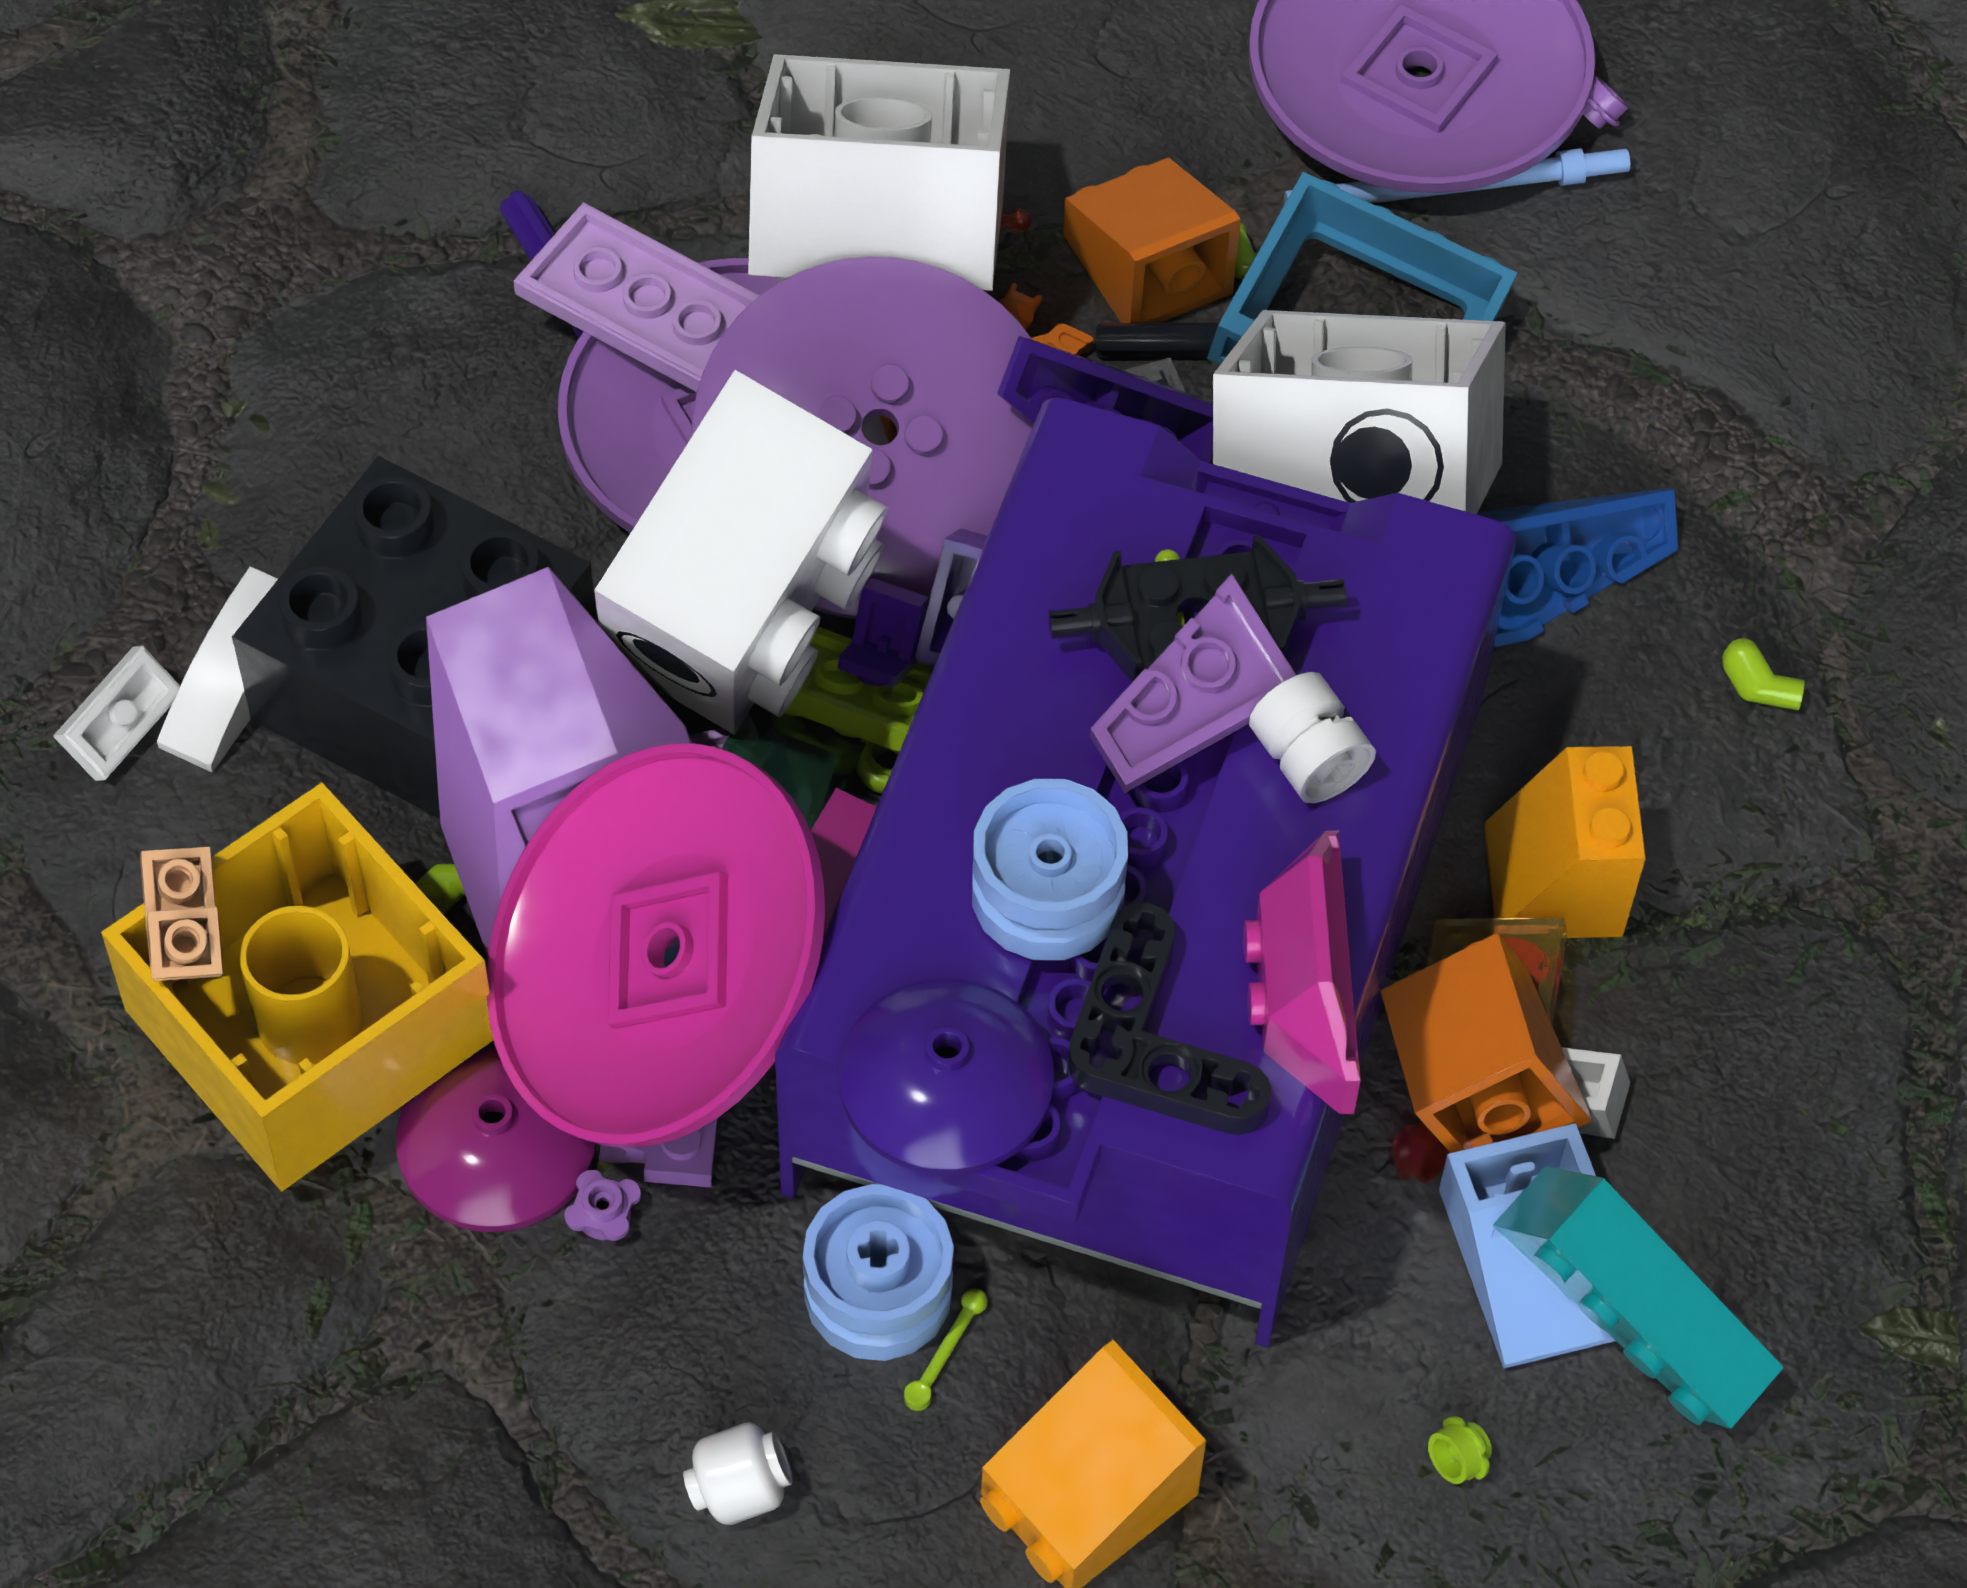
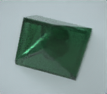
[721,703,866,831]

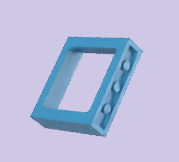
[1207,172,1518,365]

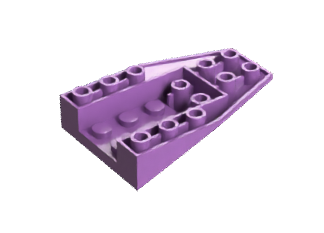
[426,567,692,956]

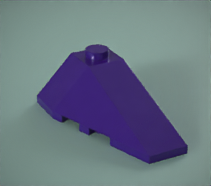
[997,336,1213,463]

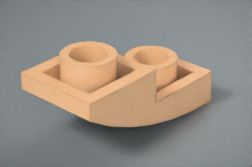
[140,847,223,981]

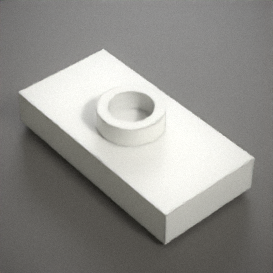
[53,645,180,781]

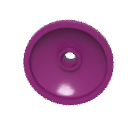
[396,1048,597,1232]

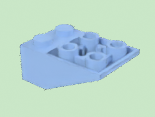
[1439,1123,1616,1369]

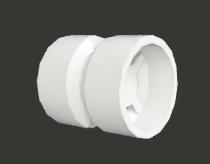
[1249,672,1376,803]

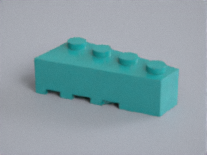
[1492,1166,1784,1429]

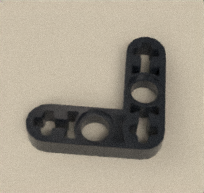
[1068,903,1271,1135]

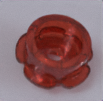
[1391,1121,1450,1184]

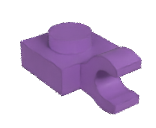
[599,1119,717,1187]

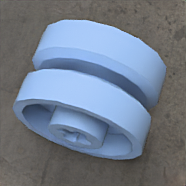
[972,779,1128,960]
[803,1184,954,1361]

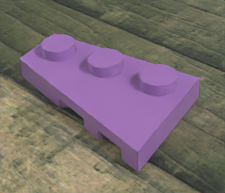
[1090,574,1296,793]

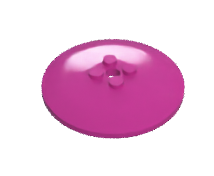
[487,743,825,1148]

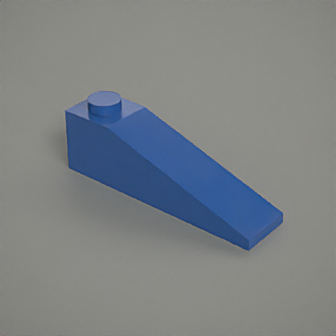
[1476,488,1678,648]

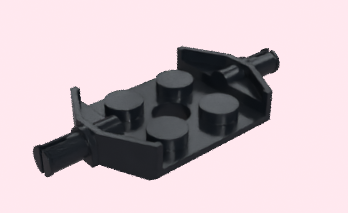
[1048,535,1347,681]

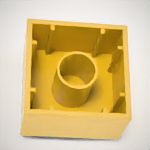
[101,782,494,1192]

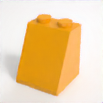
[1484,746,1645,939]
[980,1340,1206,1588]

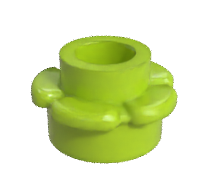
[1428,1416,1492,1484]

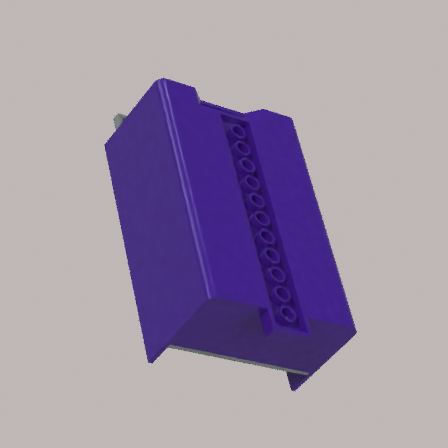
[775,398,1516,1348]

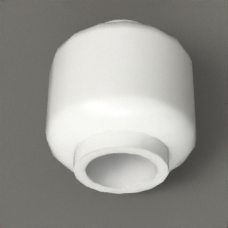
[683,1422,793,1525]

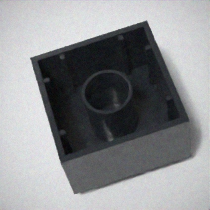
[232,456,597,819]

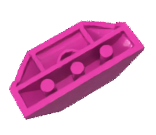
[1243,830,1361,1114]

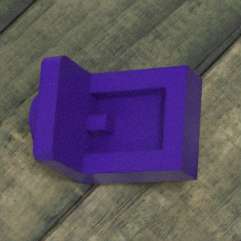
[837,578,930,687]

